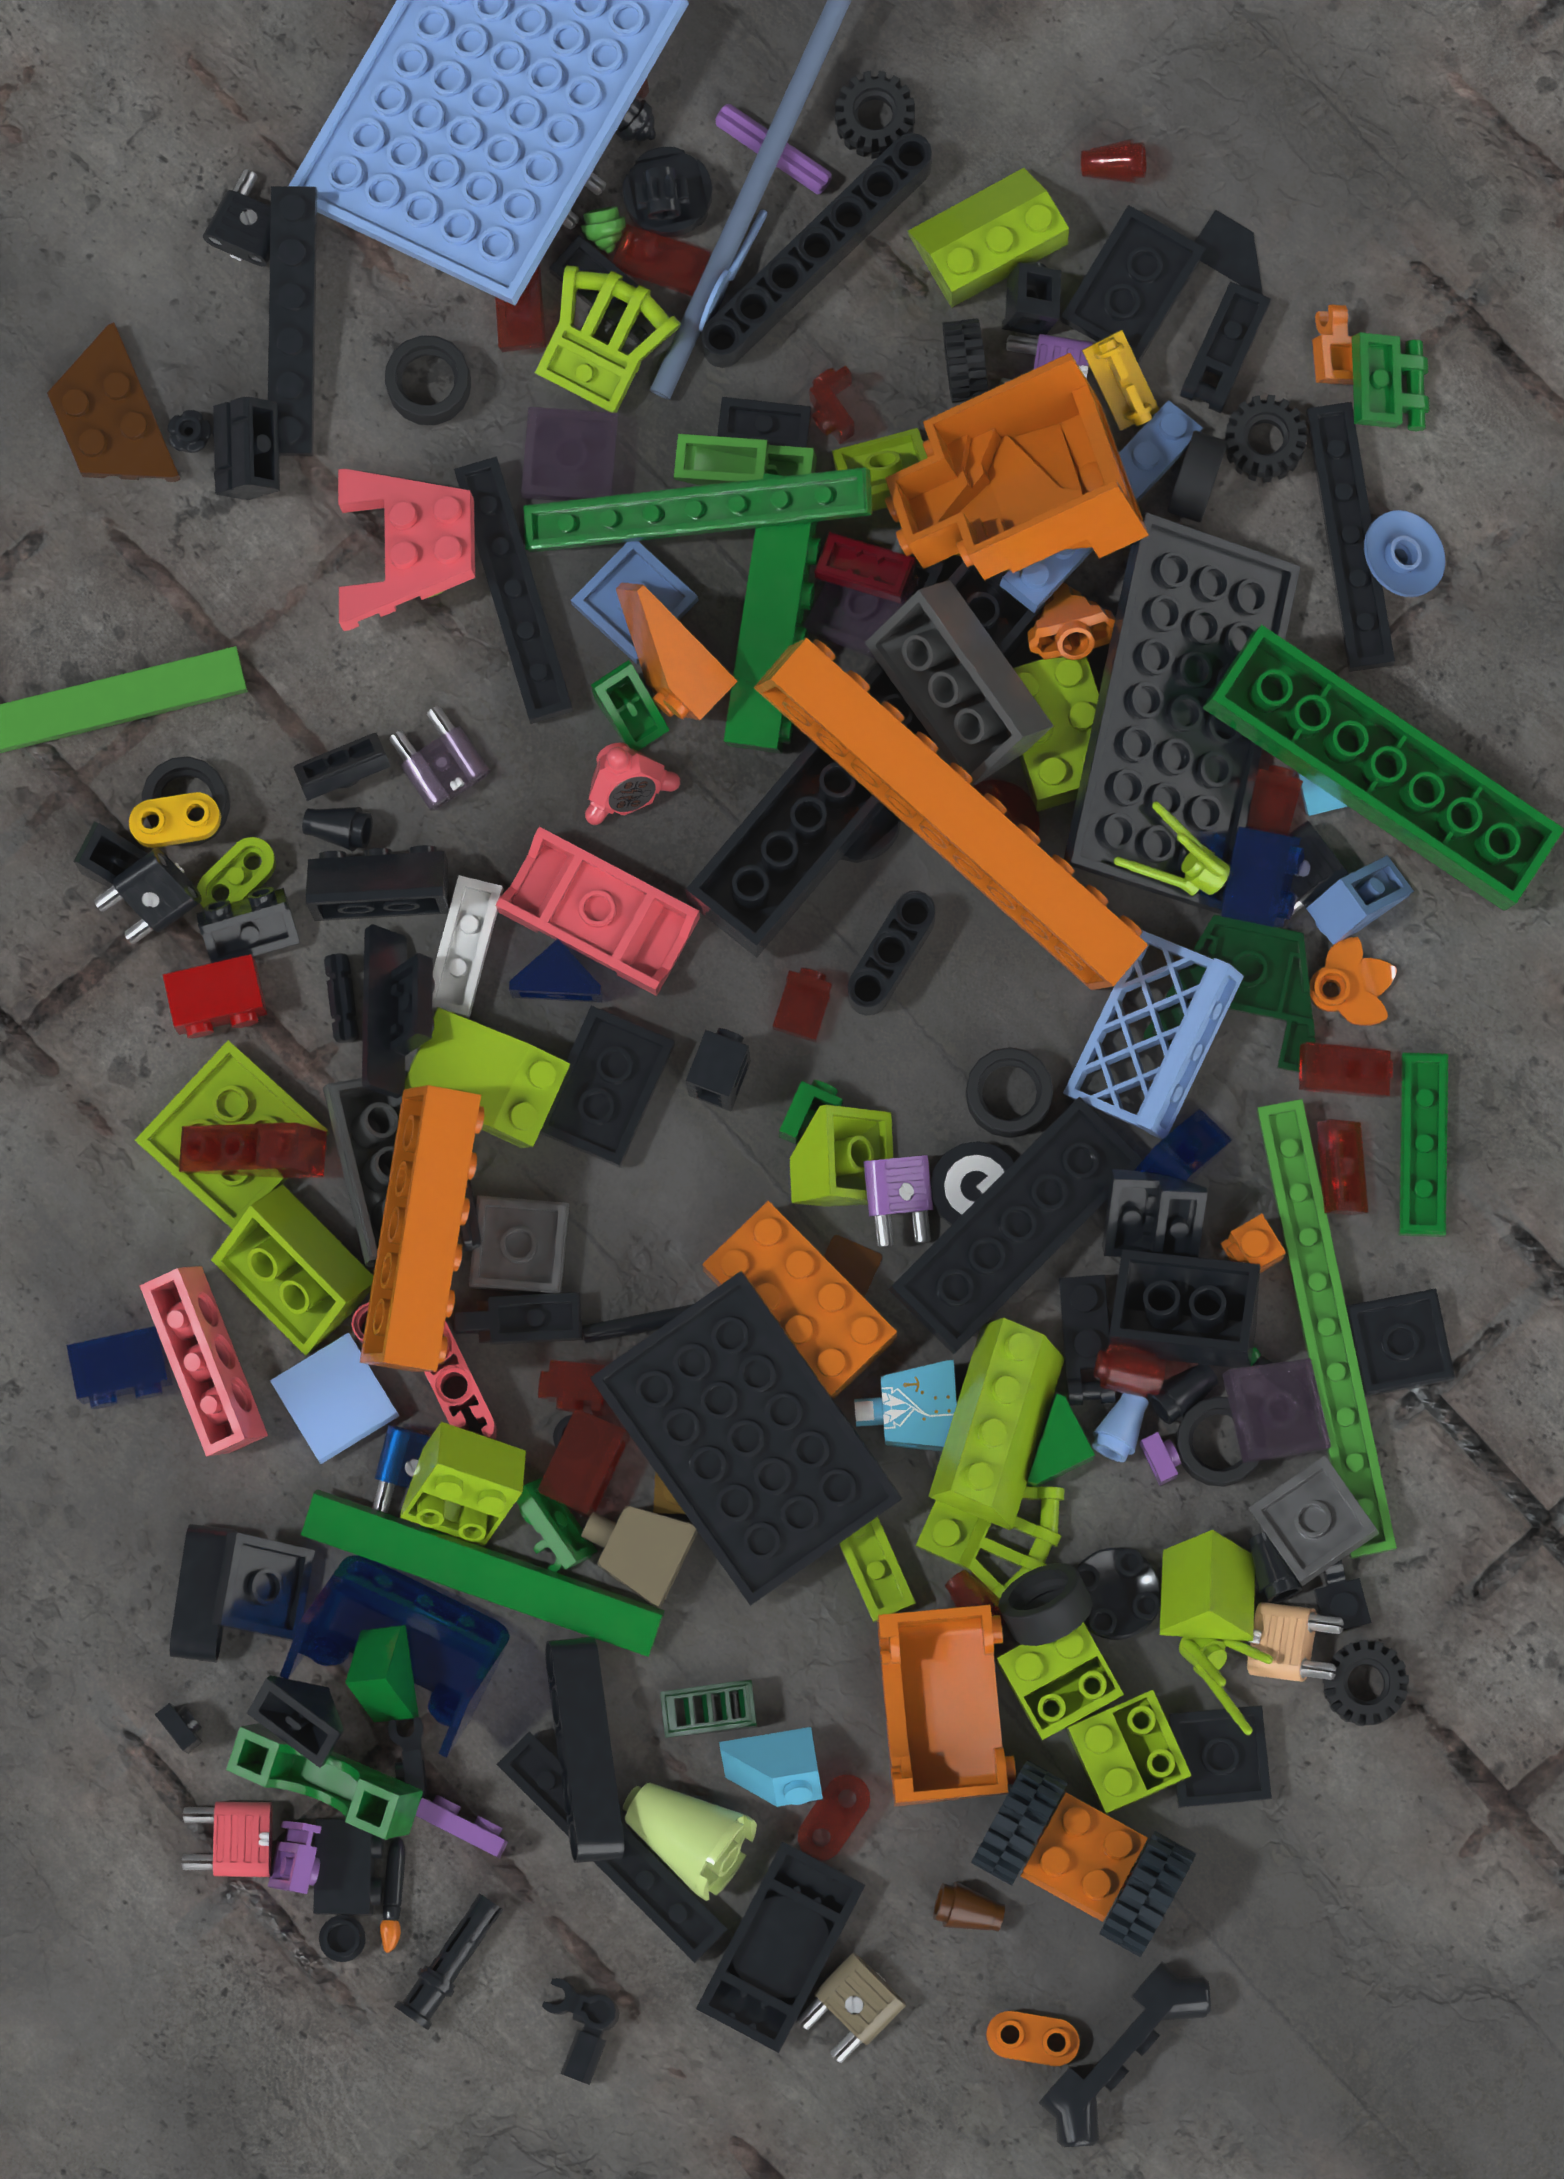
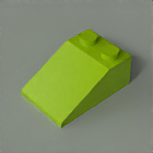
[405,1007,570,1148]

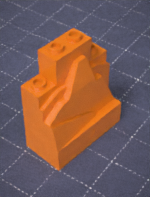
[885,353,1149,580]

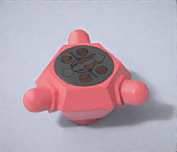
[585,742,681,825]

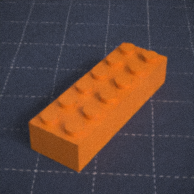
[359,1085,484,1372]

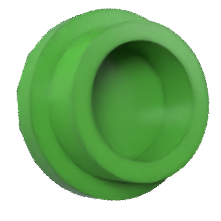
[581,206,626,254]

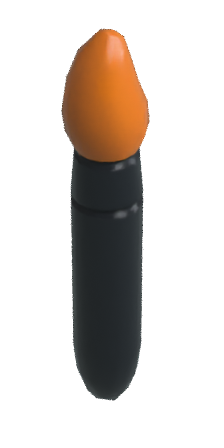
[380,1837,405,1953]

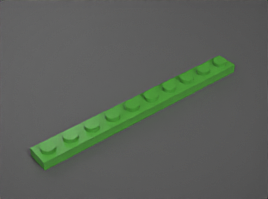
[1257,1099,1397,1559]

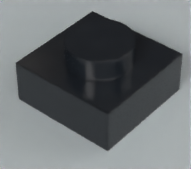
[155,1703,202,1753]

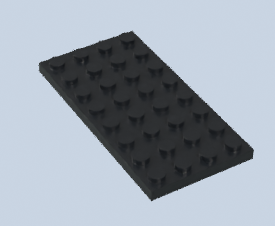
[1064,512,1301,914]

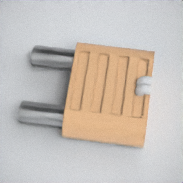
[1247,1602,1344,1682]

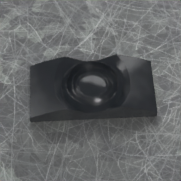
[696,1842,866,2053]

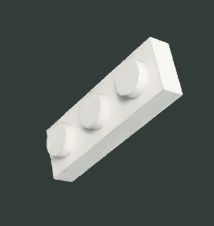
[432,875,504,1019]

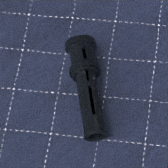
[394,1893,503,2030]

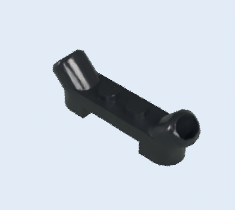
[1039,1961,1211,2148]

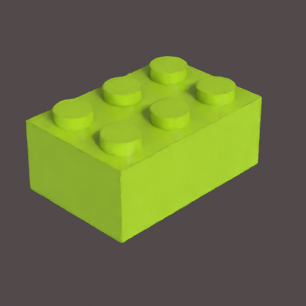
[1013,656,1099,812]

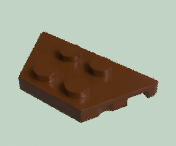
[47,322,181,482]

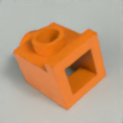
[1220,1213,1286,1273]

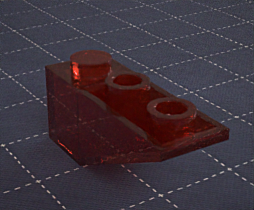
[179,1122,327,1178]

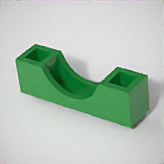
[226,1723,423,1840]

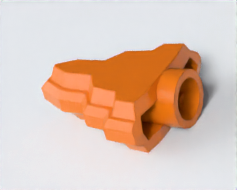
[1028,582,1115,660]

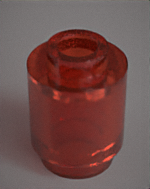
[1094,1343,1166,1398]

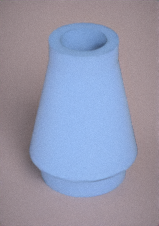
[1092,1390,1149,1462]

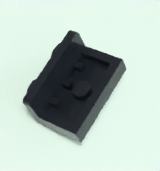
[196,887,300,963]

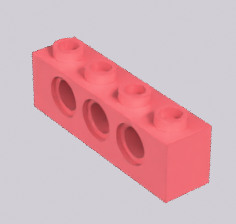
[140,1266,268,1457]

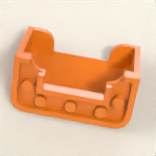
[877,1605,1016,1806]

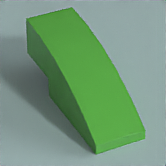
[674,434,817,486]

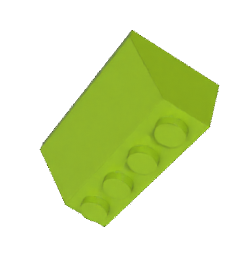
[928,1318,1065,1530]

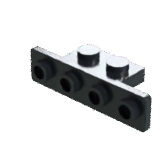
[362,924,435,1099]

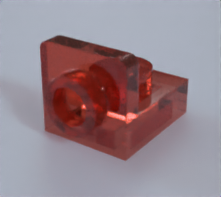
[1246,765,1303,838]
[772,967,833,1043]

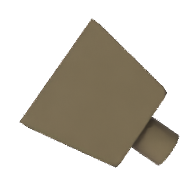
[581,1506,698,1609]

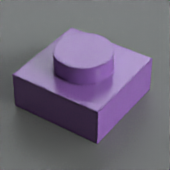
[1140,1432,1182,1486]

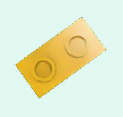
[1082,330,1160,431]

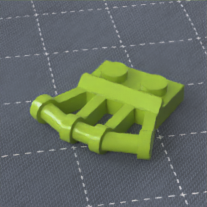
[535,265,681,413]
[915,1486,1065,1601]

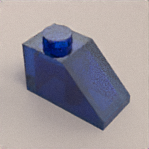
[1134,1109,1232,1182]

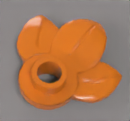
[1309,937,1397,1026]

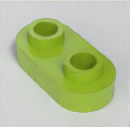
[197,837,276,909]

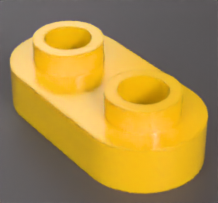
[129,792,221,848]

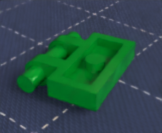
[1352,332,1430,431]

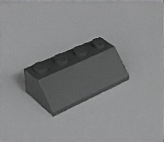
[865,580,1054,787]

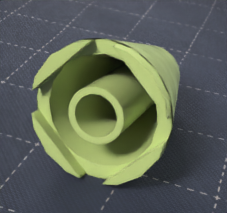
[623,1782,757,1901]

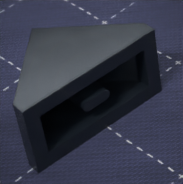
[73,821,148,888]
[247,1675,344,1768]

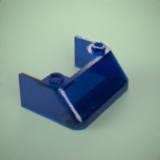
[280,1555,510,1758]

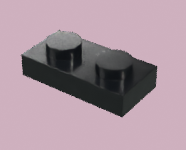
[717,397,811,448]

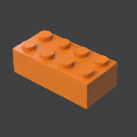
[702,1201,897,1400]

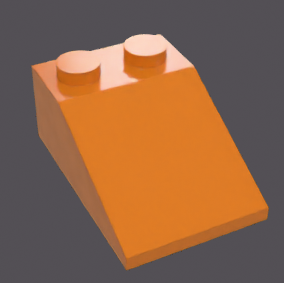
[616,582,737,720]

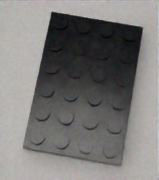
[590,1270,903,1606]

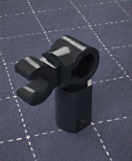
[542,1978,620,2085]

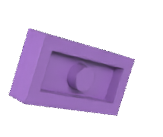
[415,1795,508,1859]

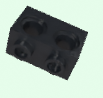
[686,1028,751,1112]

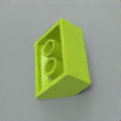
[908,168,1069,308]
[211,1184,373,1356]

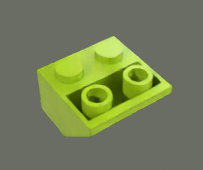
[400,1421,526,1546]
[996,1622,1124,1741]
[1066,1690,1192,1815]

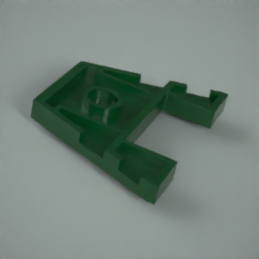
[1143,914,1319,1077]

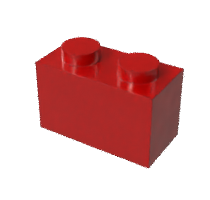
[162,954,268,1038]

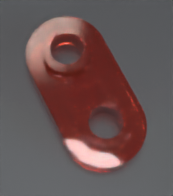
[798,1775,870,1861]

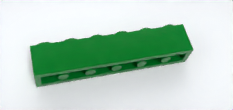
[723,473,821,754]

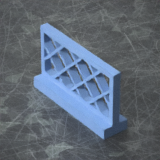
[1063,930,1244,1140]

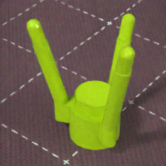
[1114,802,1230,896]
[1179,1637,1273,1735]

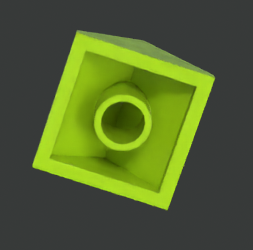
[831,428,928,511]
[1159,1530,1255,1641]

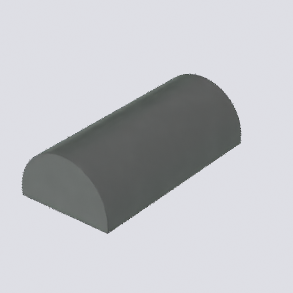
[323,1070,408,1267]

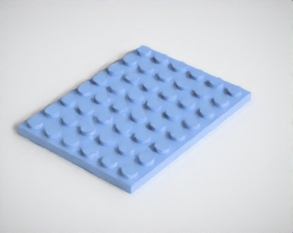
[289,0,689,306]

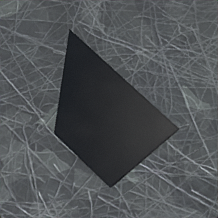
[1195,210,1263,295]

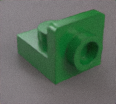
[779,1079,843,1145]

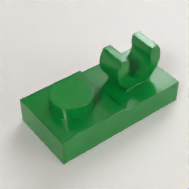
[516,1476,598,1572]

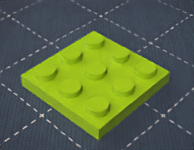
[135,1040,330,1230]

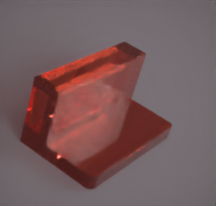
[538,1409,631,1518]

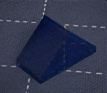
[509,939,603,1003]

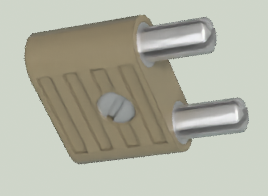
[797,1952,906,2063]

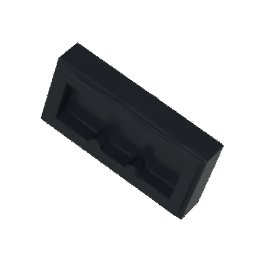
[293,732,391,801]

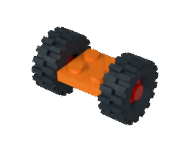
[971,1760,1197,1957]

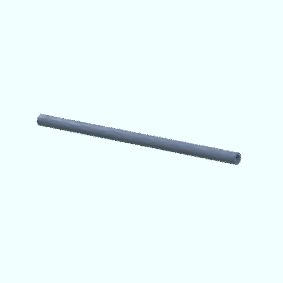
[650,0,852,400]

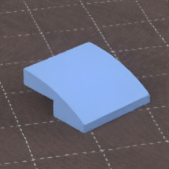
[270,1333,399,1464]

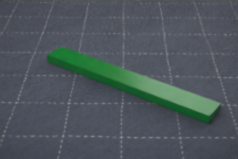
[524,467,872,552]
[301,1489,665,1657]

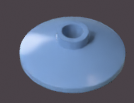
[1364,510,1445,597]

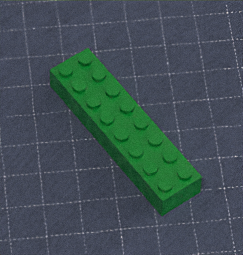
[1203,624,1564,911]

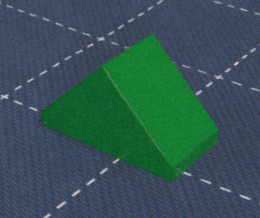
[591,660,670,751]
[1027,1394,1095,1487]
[345,1625,419,1722]

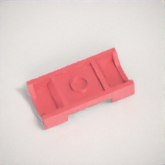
[495,827,700,996]

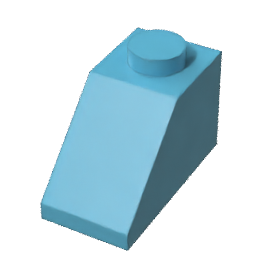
[719,1727,823,1807]

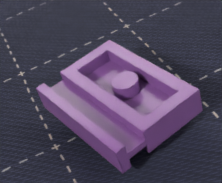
[268,1821,321,1894]

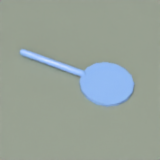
[699,209,767,332]

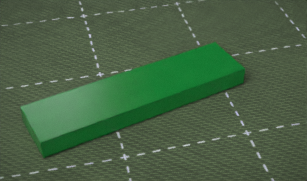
[1399,1052,1448,1237]

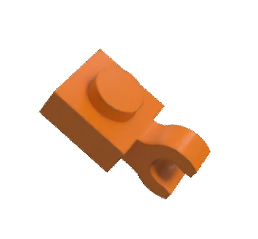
[1312,304,1353,385]

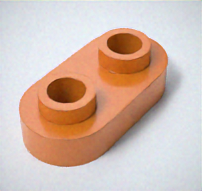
[986,2011,1080,2066]

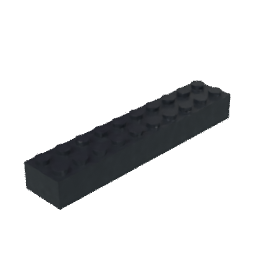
[686,561,1045,958]

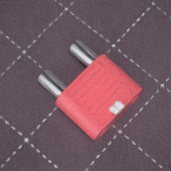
[181,1801,273,1877]

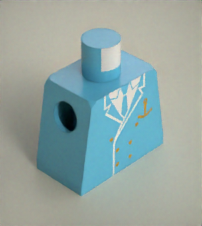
[854,1360,957,1452]

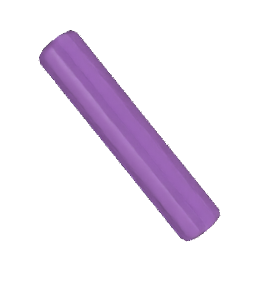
[715,104,832,194]

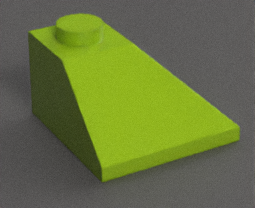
[790,1105,893,1207]

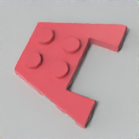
[338,469,475,631]

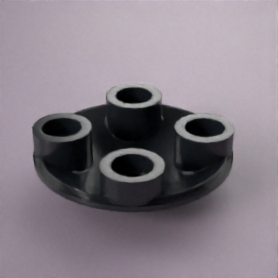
[1076,1548,1161,1640]

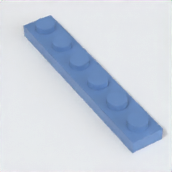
[1000,400,1203,613]

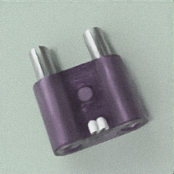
[389,706,491,811]

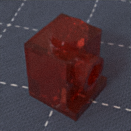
[538,1360,606,1416]

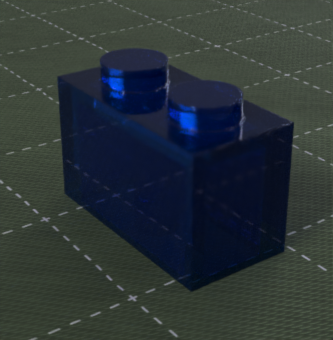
[1221,826,1304,927]
[66,1326,173,1409]

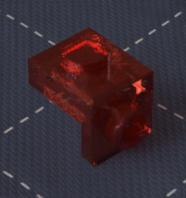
[809,366,855,444]

